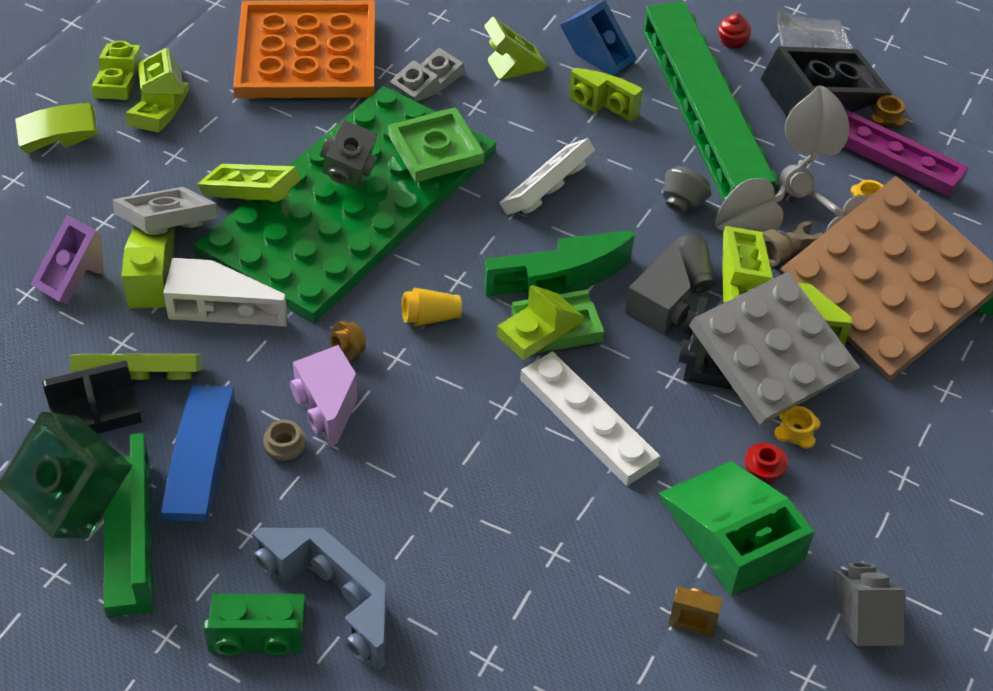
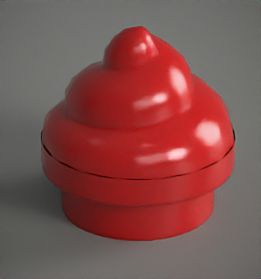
[718,13,752,49]

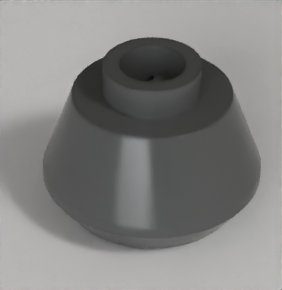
[663,166,712,214]

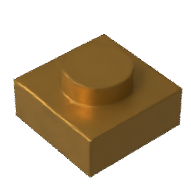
[668,586,723,638]

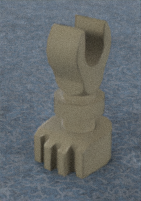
[763,222,823,266]

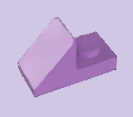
[30,215,104,304]

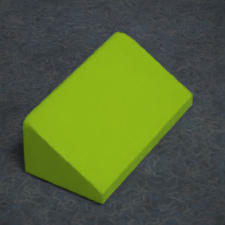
[138,48,185,94]

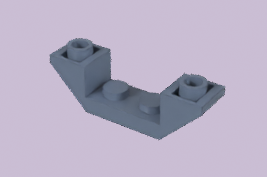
[252,528,387,671]

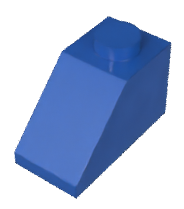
[560,0,637,76]

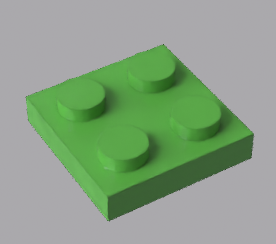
[388,107,484,183]

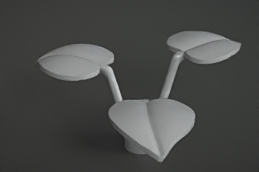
[715,86,871,232]

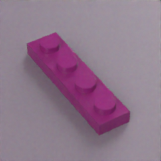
[844,109,969,197]

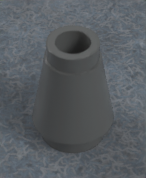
[674,234,715,293]

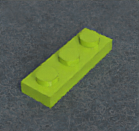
[197,164,301,202]
[70,354,203,380]

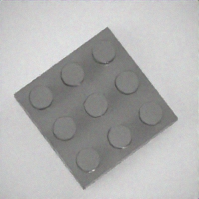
[689,271,860,425]

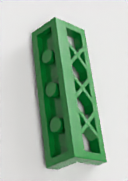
[104,433,154,617]

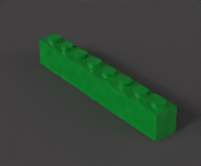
[643,1,778,202]

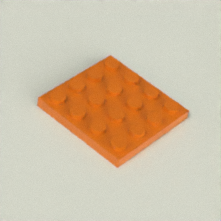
[233,0,375,99]

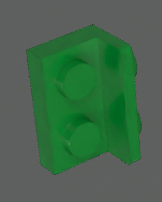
[204,594,306,656]

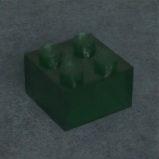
[0,411,133,539]

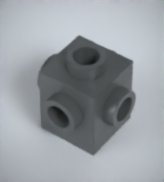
[320,119,378,187]

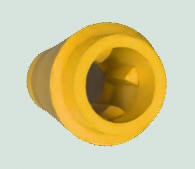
[402,287,462,327]

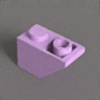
[290,345,358,447]

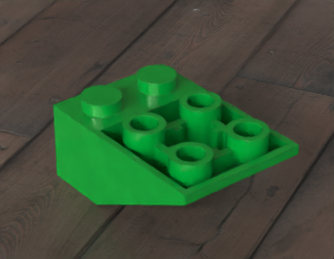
[658,461,815,596]

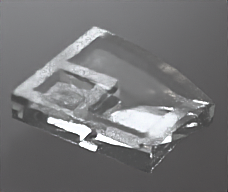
[777,10,853,49]

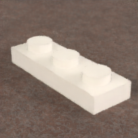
[499,138,595,215]

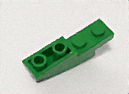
[483,230,634,300]

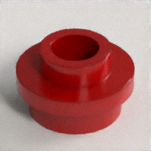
[744,443,788,484]

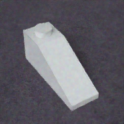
[163,258,288,327]

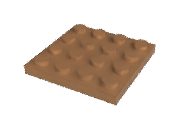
[780,176,993,382]

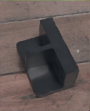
[42,361,142,443]

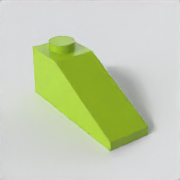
[121,226,176,309]

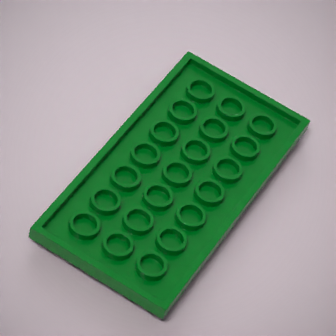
[194,85,497,324]

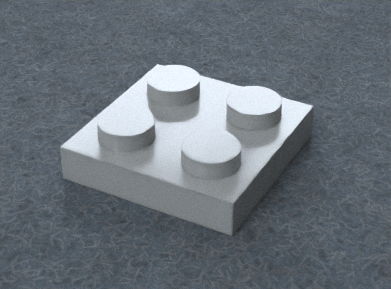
[113,187,217,235]

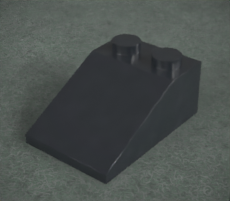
[760,46,892,118]

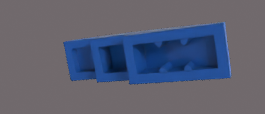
[161,385,235,522]

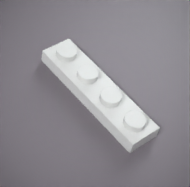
[520,351,660,486]

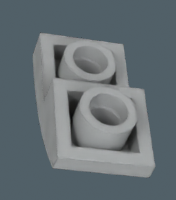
[390,48,466,102]

